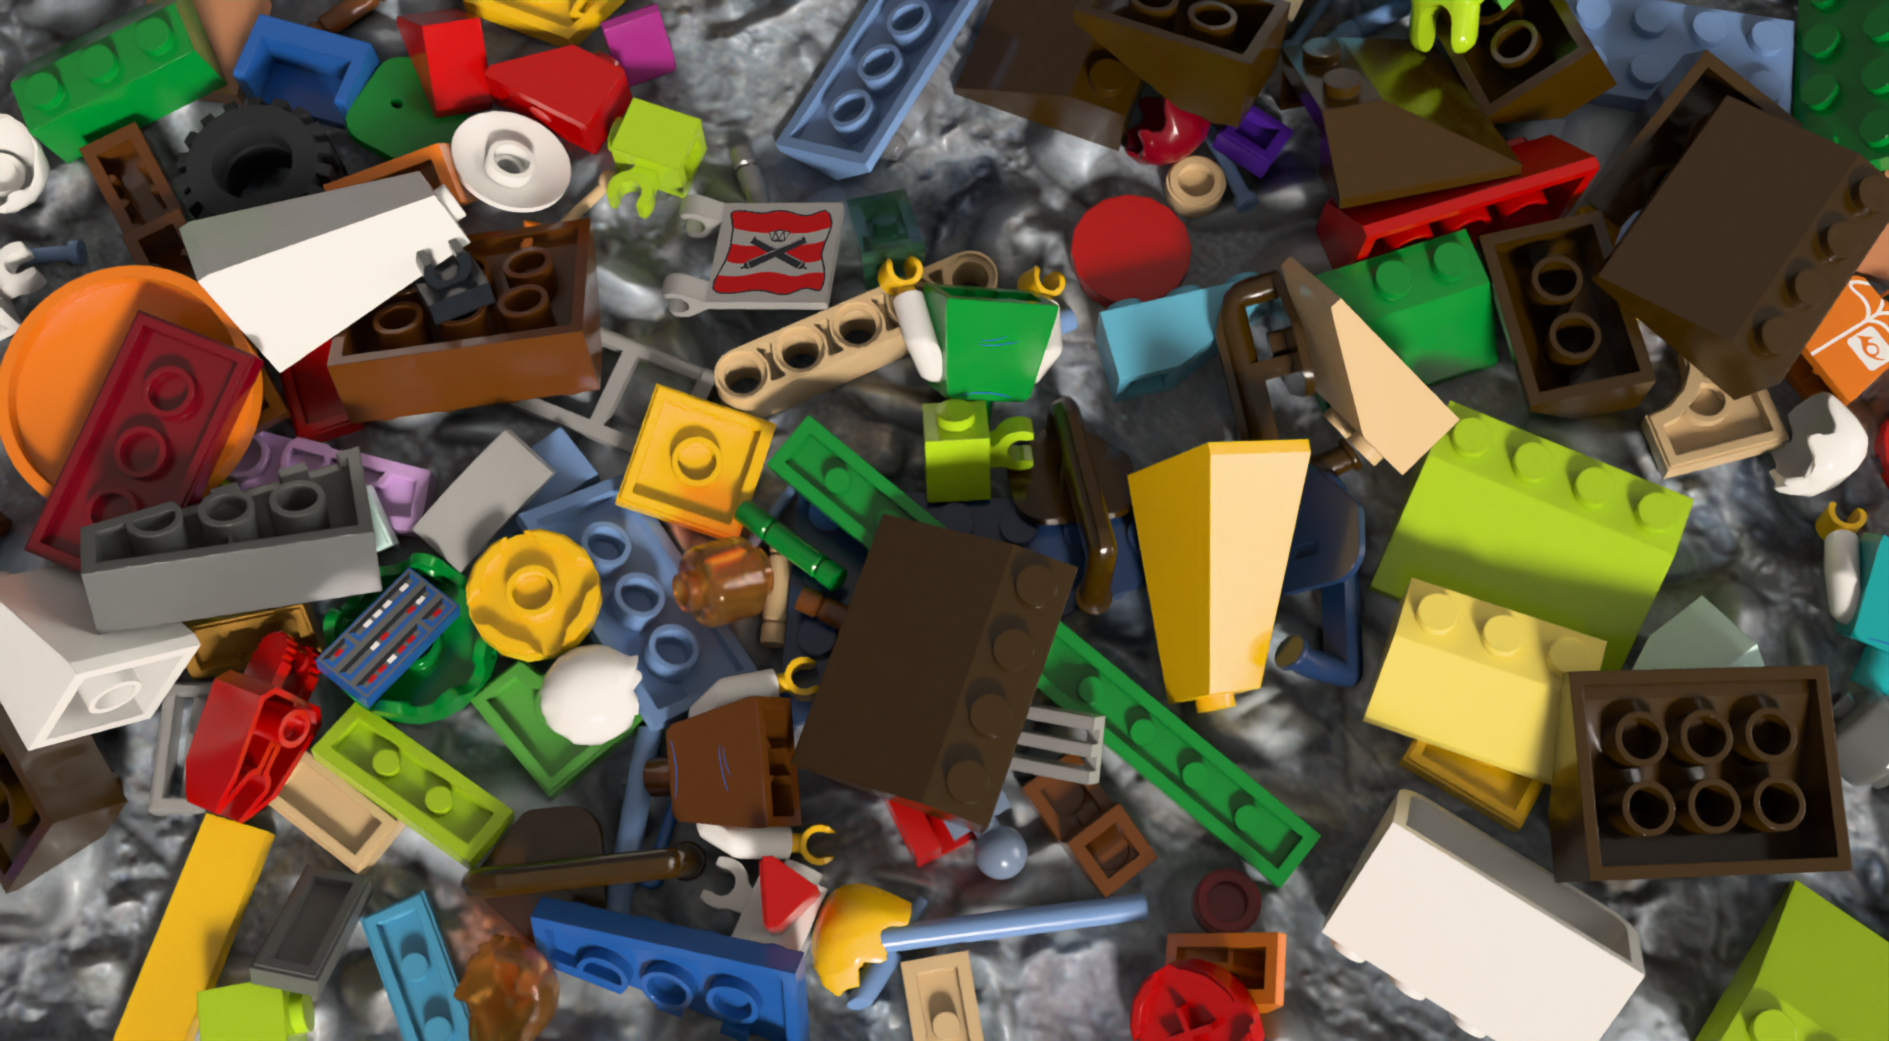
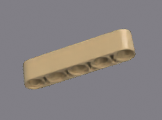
[714,250,998,419]

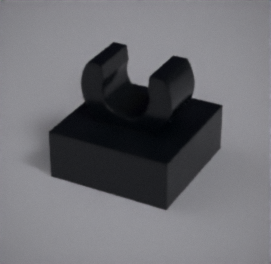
[413,239,495,325]

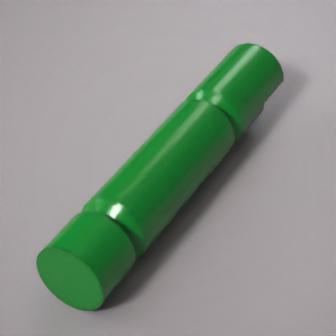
[734,500,847,591]

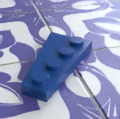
[530,896,810,1041]

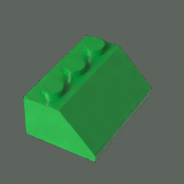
[10,0,228,164]
[1314,229,1498,420]

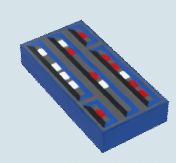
[315,567,460,709]

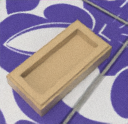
[268,748,406,876]

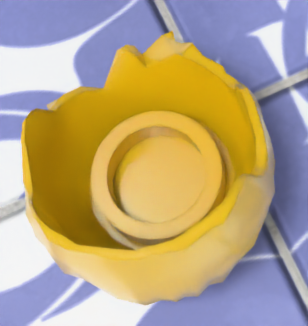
[811,883,912,996]

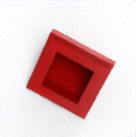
[759,856,821,936]

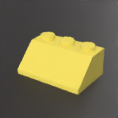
[1362,578,1607,785]

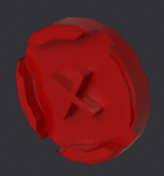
[1069,195,1192,308]
[1129,958,1265,1041]

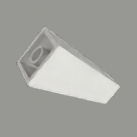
[179,171,470,373]

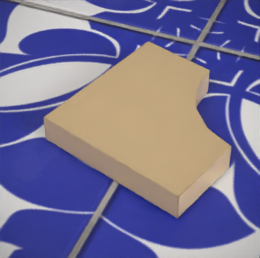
[1640,354,1790,479]

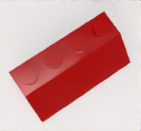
[1315,134,1600,270]

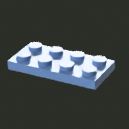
[1566,0,1795,115]

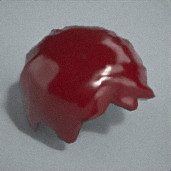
[1124,95,1211,166]

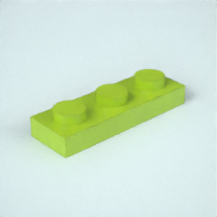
[311,702,515,870]

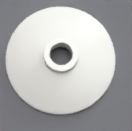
[450,111,571,212]

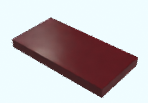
[24,310,265,573]

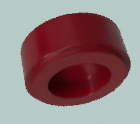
[1191,868,1261,933]

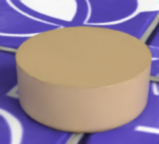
[1164,155,1226,218]

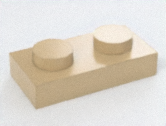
[900,950,984,1041]

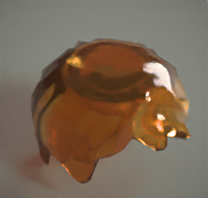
[453,933,560,1041]

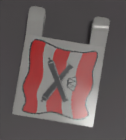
[662,194,845,317]

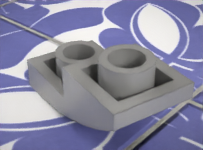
[412,428,557,573]

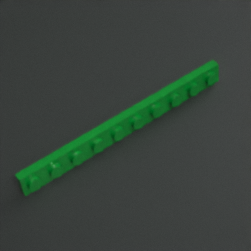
[767,415,1322,888]

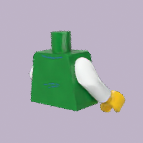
[878,256,1066,429]

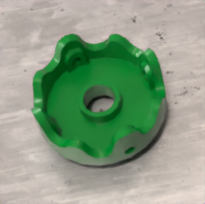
[323,553,498,724]

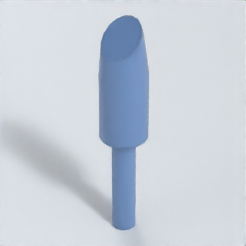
[846,896,929,1010]

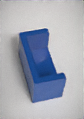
[233,13,381,131]

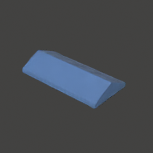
[775,0,979,180]
[516,473,758,732]

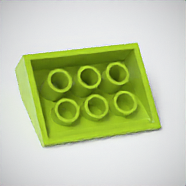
[1368,400,1694,671]
[1695,880,1889,1041]

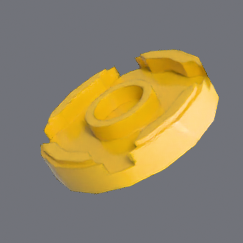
[466,529,602,662]

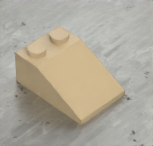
[1281,256,1460,475]

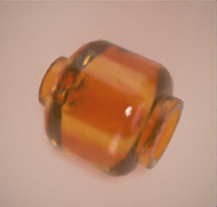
[672,536,774,628]

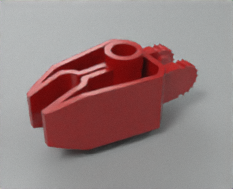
[186,630,322,824]

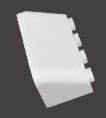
[1321,789,1645,1041]

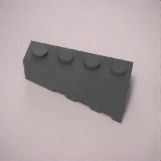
[80,446,382,635]

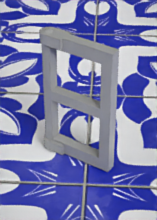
[508,327,717,455]

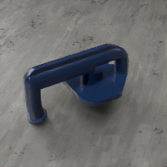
[1275,463,1366,687]

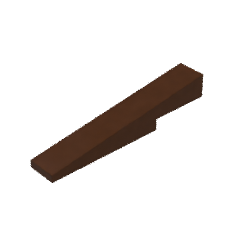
[79,122,291,435]

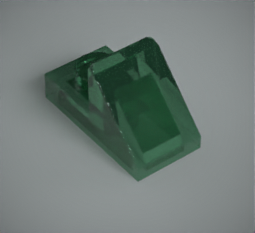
[846,189,925,290]

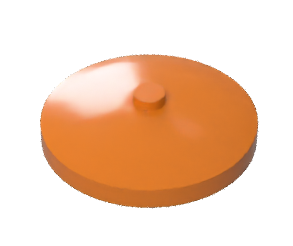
[0,265,263,500]

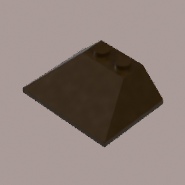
[1265,37,1522,209]

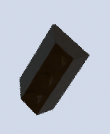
[1436,0,1617,124]
[1477,210,1656,420]
[0,702,128,894]

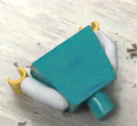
[1815,501,1889,697]

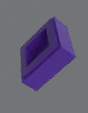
[1211,105,1294,179]

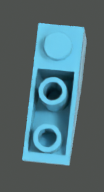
[1095,272,1269,403]

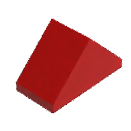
[396,8,493,118]

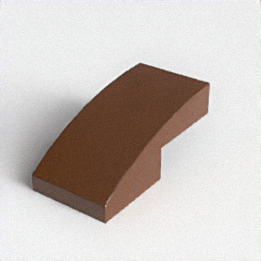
[1017,753,1158,898]

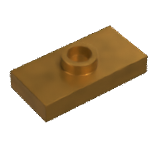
[181,602,324,681]

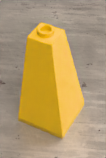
[1127,439,1311,713]

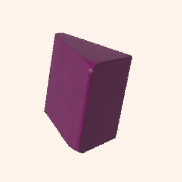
[600,4,676,87]

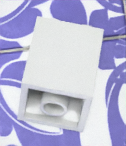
[0,562,201,751]

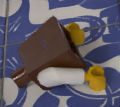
[643,657,836,865]

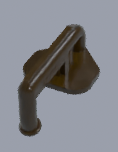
[1214,270,1362,476]
[1007,395,1134,615]
[461,806,707,944]

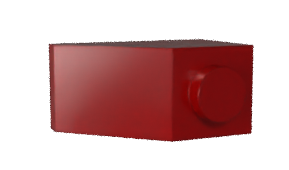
[483,44,632,155]

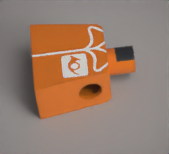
[1785,275,1889,406]

